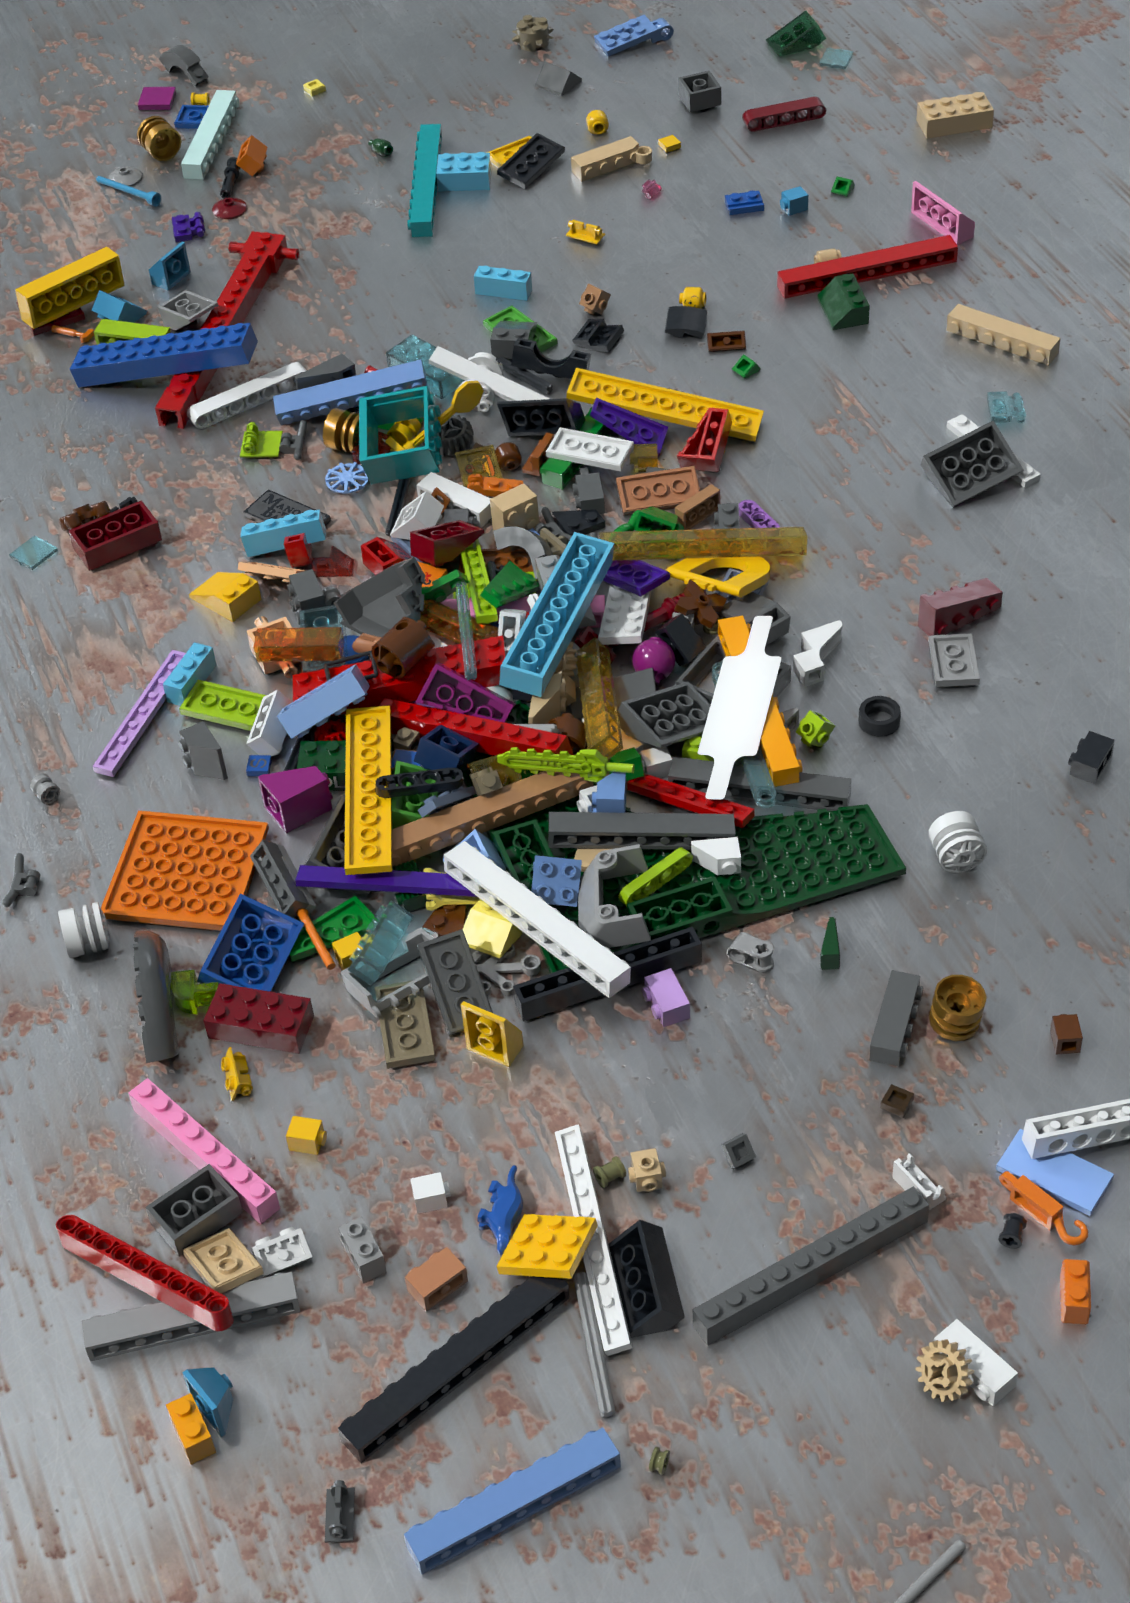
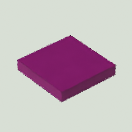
[138,87,176,110]

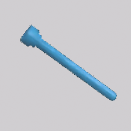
[96,176,161,207]

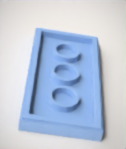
[996,1129,1114,1216]

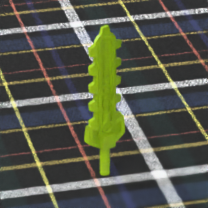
[497,747,634,782]

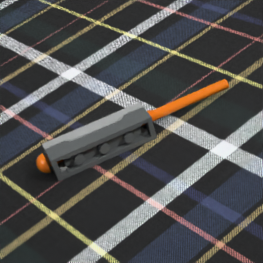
[250,839,336,970]

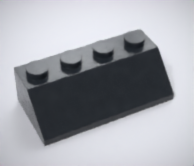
[497,398,586,436]
[608,1220,685,1338]

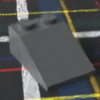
[490,321,537,359]

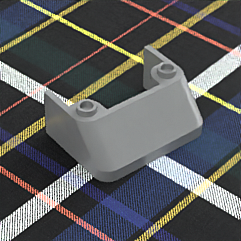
[578,844,651,948]

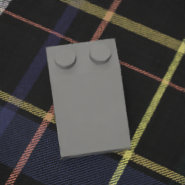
[158,290,219,330]

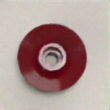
[212,198,247,219]

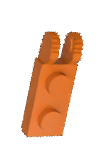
[467,474,523,497]

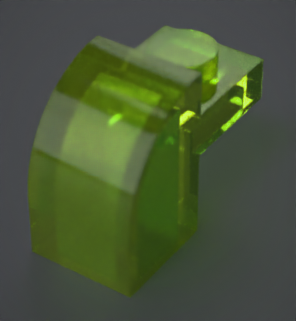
[170,970,219,1014]

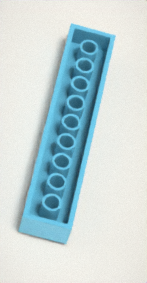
[499,532,614,697]

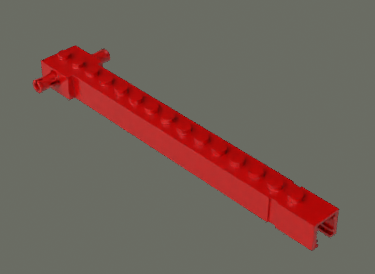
[155,231,299,429]

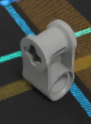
[727,932,774,972]

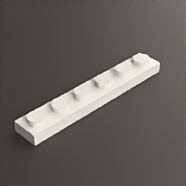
[947,414,1041,488]

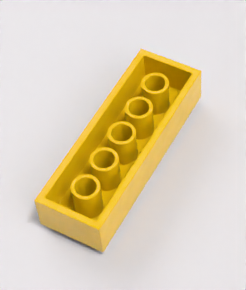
[15,247,125,329]

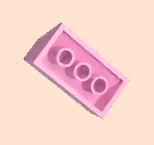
[911,181,975,245]

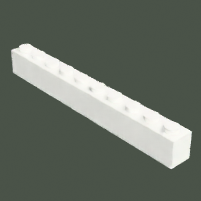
[444,841,631,998]

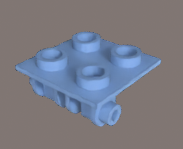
[531,855,582,907]

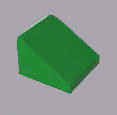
[831,176,855,197]
[732,354,761,379]

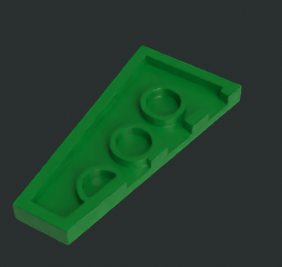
[480,561,540,608]
[288,896,383,962]

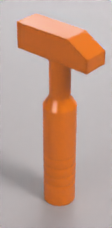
[52,325,94,343]

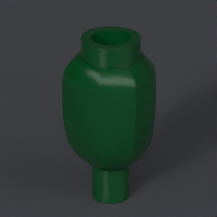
[368,138,393,157]

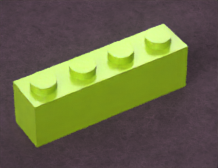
[94,319,171,345]

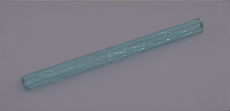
[456,581,477,680]

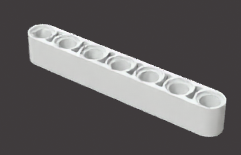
[187,362,307,429]

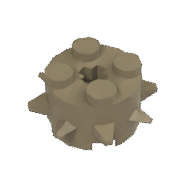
[512,15,554,52]

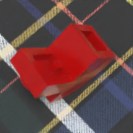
[284,533,313,568]

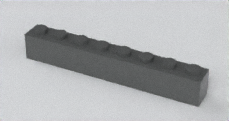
[668,757,851,811]
[549,812,735,850]

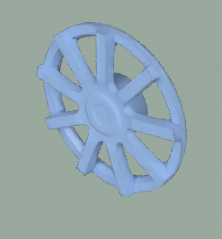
[325,462,369,494]

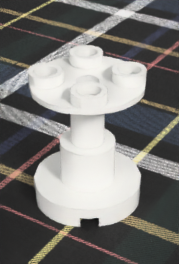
[457,352,503,412]

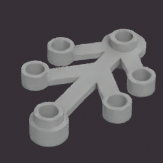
[472,944,541,996]

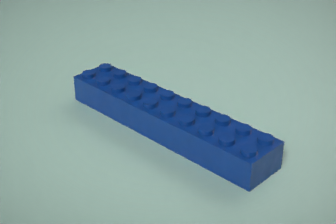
[69,323,258,388]

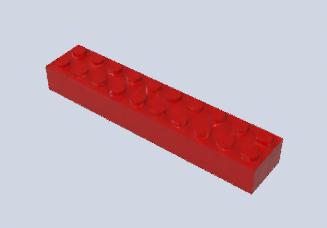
[293,635,508,717]

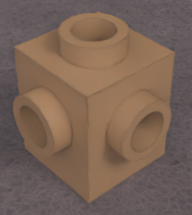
[579,284,611,315]

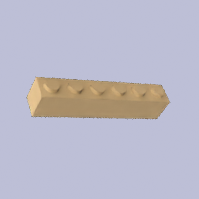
[946,304,1061,366]

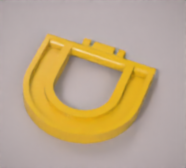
[667,550,770,598]

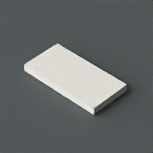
[546,427,634,471]

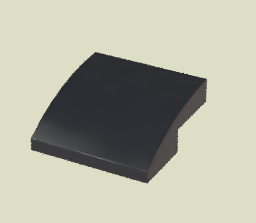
[665,306,707,339]
[572,319,624,352]

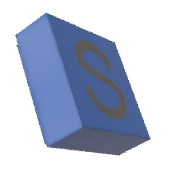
[246,755,272,776]

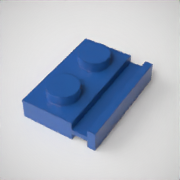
[725,190,764,215]

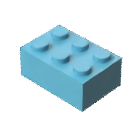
[436,152,491,192]

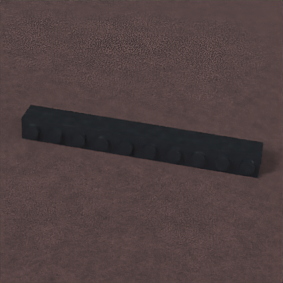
[338,1276,570,1464]

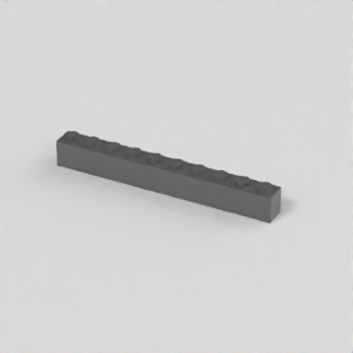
[692,1186,929,1346]

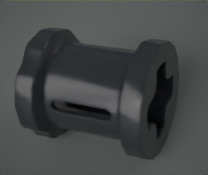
[998,1213,1027,1249]

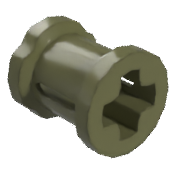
[593,1156,626,1188]

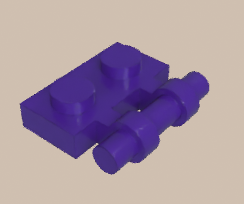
[172,212,205,243]

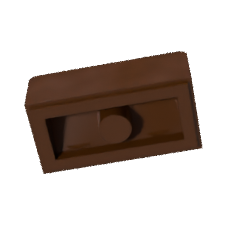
[707,331,746,352]

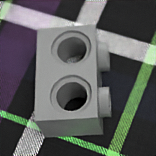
[338,1217,387,1283]

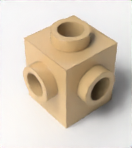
[628,1148,666,1192]

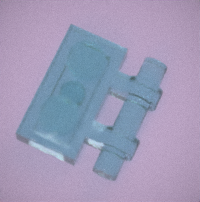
[987,391,1026,423]

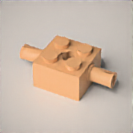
[247,616,304,678]

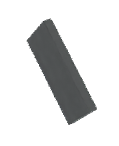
[571,668,657,722]
[417,929,493,1036]

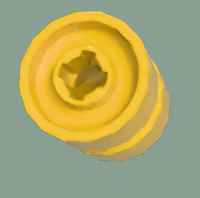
[387,418,421,446]

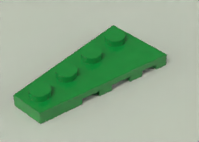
[420,570,469,614]

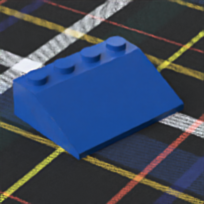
[197,893,304,992]

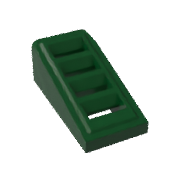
[820,917,840,970]

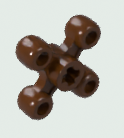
[59,501,111,531]

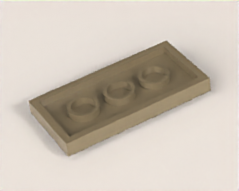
[374,980,436,1069]

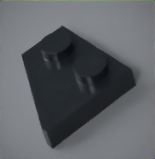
[552,510,606,535]

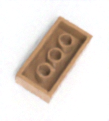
[675,484,720,532]

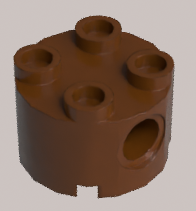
[547,713,589,755]

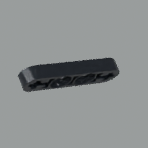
[375,768,463,798]

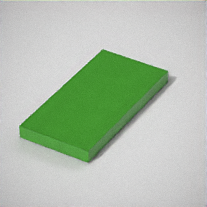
[483,306,558,352]

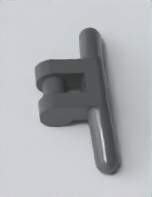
[279,420,307,460]
[534,507,572,543]
[2,853,41,907]

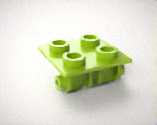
[240,422,283,458]

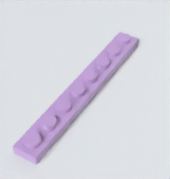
[93,650,186,777]

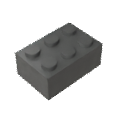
[145,1164,243,1257]

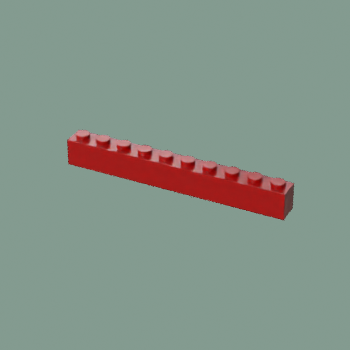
[777,235,958,299]
[379,698,574,756]

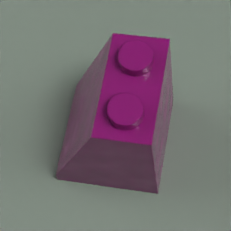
[258,766,333,834]

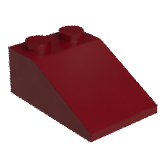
[410,520,484,567]

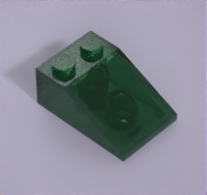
[766,10,826,56]

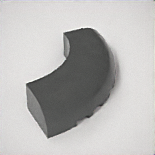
[133,931,179,1063]

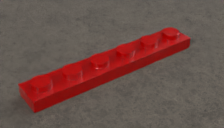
[627,773,755,828]

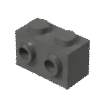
[714,503,740,549]

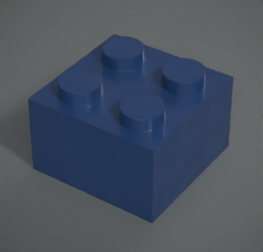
[414,724,479,779]

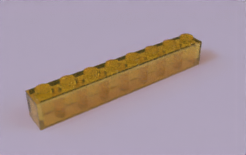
[576,637,623,760]

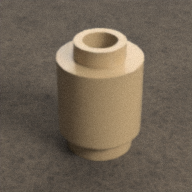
[814,248,842,264]

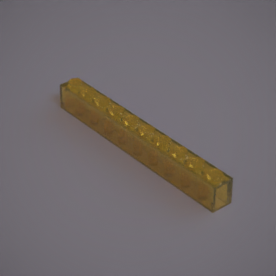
[599,527,807,560]

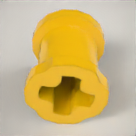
[191,92,210,106]

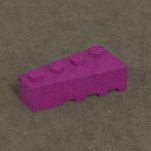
[416,663,516,723]

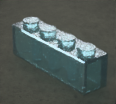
[348,900,414,986]

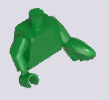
[609,506,684,560]

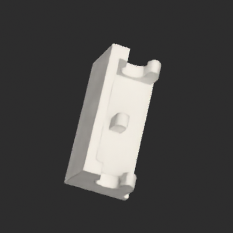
[892,1153,946,1210]

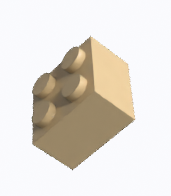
[490,483,539,531]

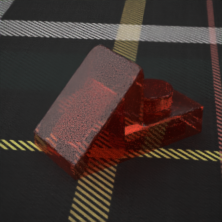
[312,546,355,577]

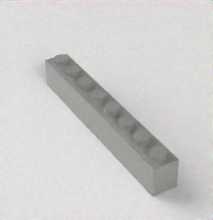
[82,1272,300,1362]

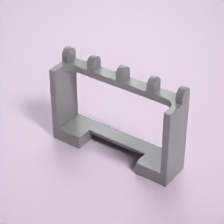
[340,927,434,1018]

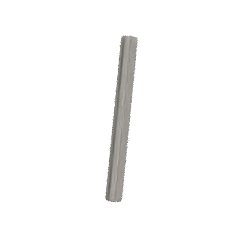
[573,1272,615,1418]

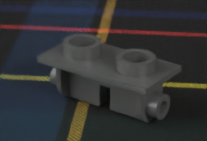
[325,1480,355,1543]

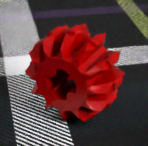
[314,719,346,741]

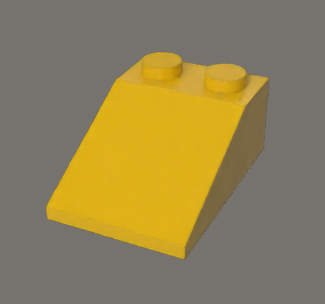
[189,572,262,622]
[461,1001,524,1067]

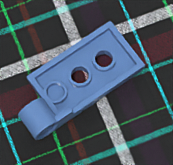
[594,15,674,57]

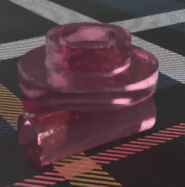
[642,179,662,199]

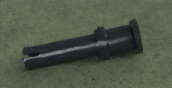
[220,157,241,199]

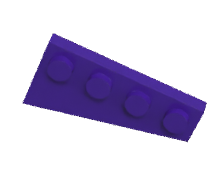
[589,398,668,459]

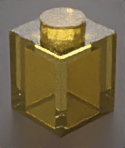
[630,443,658,472]

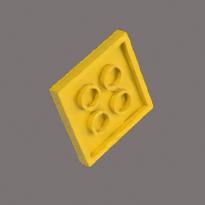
[496,1214,598,1279]

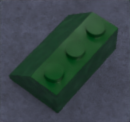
[817,274,870,330]

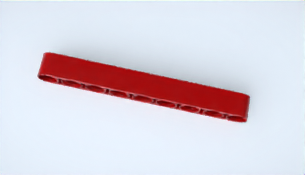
[56,1215,234,1331]

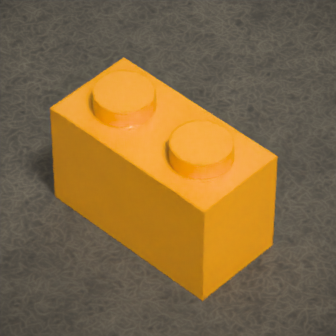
[166,1393,216,1464]

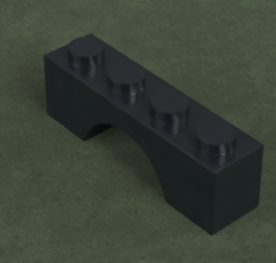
[511,338,591,380]

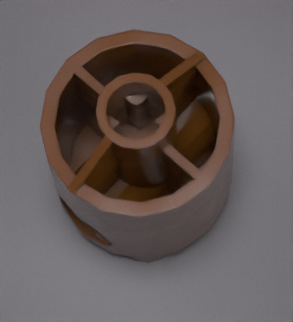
[371,617,435,678]

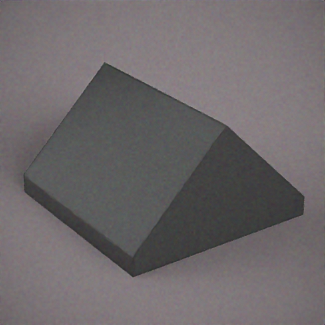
[536,62,582,96]

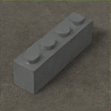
[869,970,924,1067]

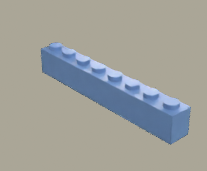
[273,359,428,425]
[404,1428,621,1574]

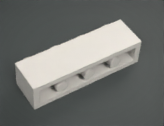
[417,472,492,528]

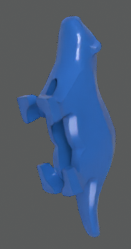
[477,1165,523,1256]

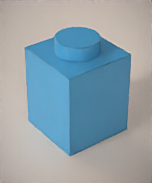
[780,186,809,216]

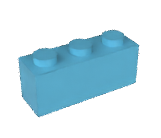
[474,266,532,301]
[163,642,217,706]

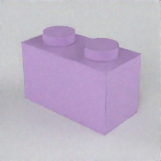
[642,968,690,1027]

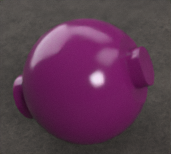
[632,637,675,686]

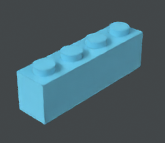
[240,509,326,557]

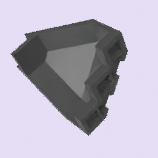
[334,557,425,637]

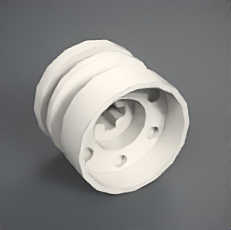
[929,811,987,873]
[58,902,110,958]

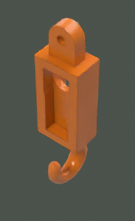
[999,1171,1089,1246]

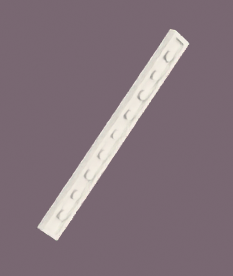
[555,1124,633,1356]

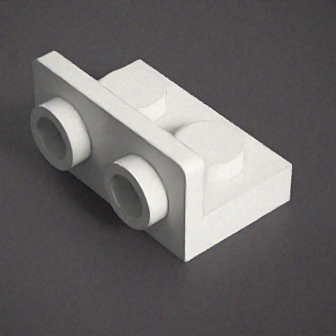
[252,1227,312,1278]

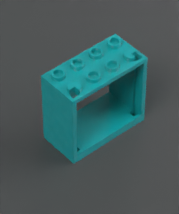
[359,386,442,485]

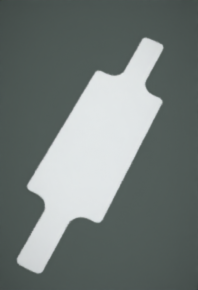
[698,616,781,800]

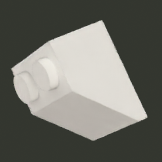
[390,491,444,540]

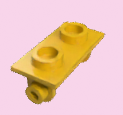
[566,219,605,244]
[221,1047,253,1101]

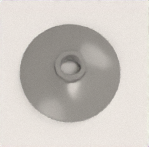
[108,167,142,187]

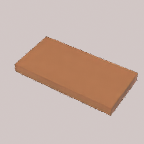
[616,466,700,516]

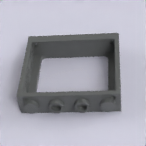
[676,635,791,705]

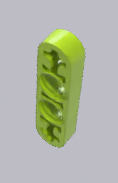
[619,847,693,906]

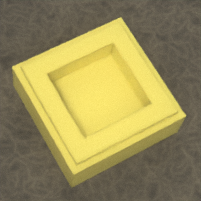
[303,79,326,96]

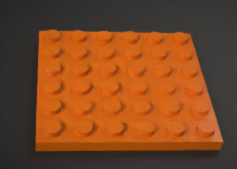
[101,810,269,931]

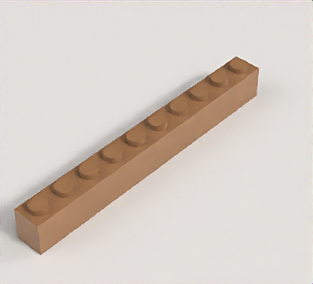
[392,771,593,868]

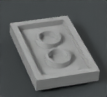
[928,633,980,687]

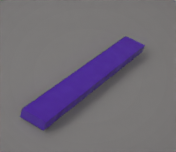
[295,865,477,897]

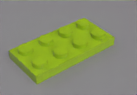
[179,680,267,731]

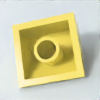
[463,899,523,958]

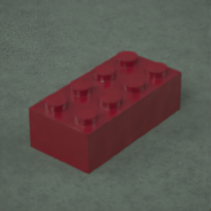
[68,500,162,571]
[203,983,314,1054]

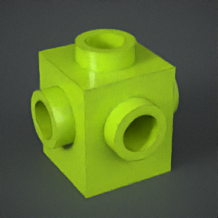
[795,710,836,747]

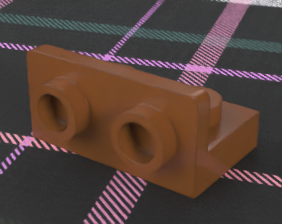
[522,433,554,476]

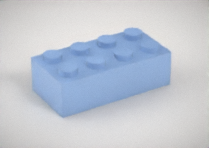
[277,664,370,739]

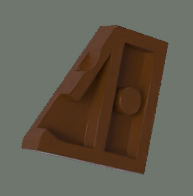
[422,904,467,938]

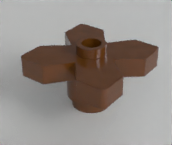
[674,580,727,629]

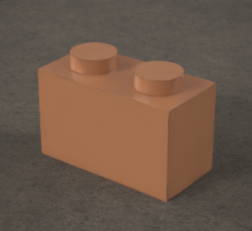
[405,1247,468,1311]

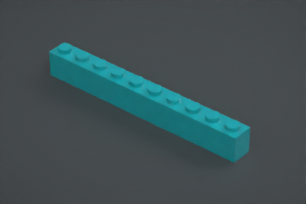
[407,124,442,237]

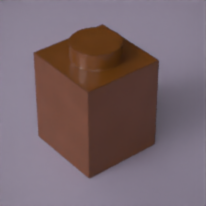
[1050,1014,1083,1055]

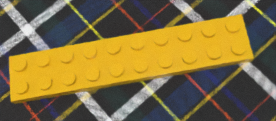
[566,368,764,442]
[344,706,392,875]

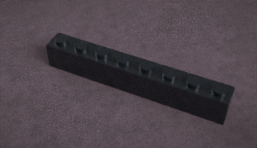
[513,927,702,1021]

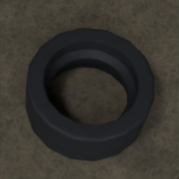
[858,696,901,737]

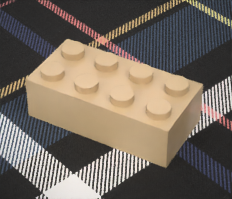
[916,92,994,139]

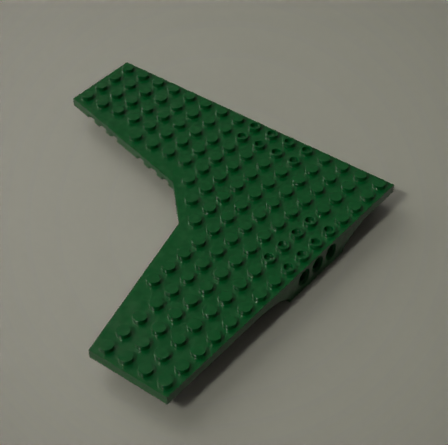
[463,700,906,973]

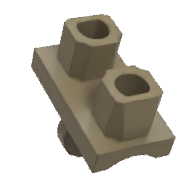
[540,528,568,557]

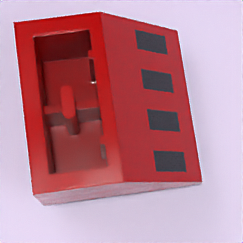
[360,537,412,575]

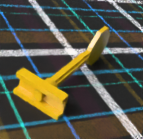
[385,381,484,452]

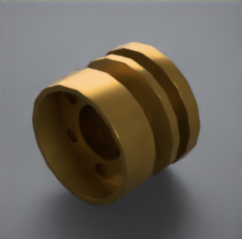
[137,116,182,161]
[323,408,359,455]
[929,975,987,1041]

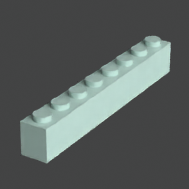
[181,90,239,180]

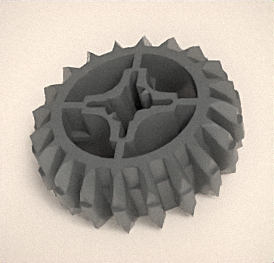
[422,415,474,457]

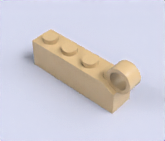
[571,136,652,182]

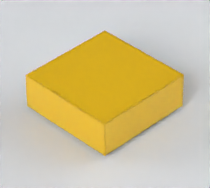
[658,135,681,153]

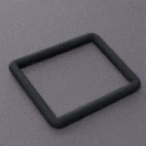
[324,651,379,681]

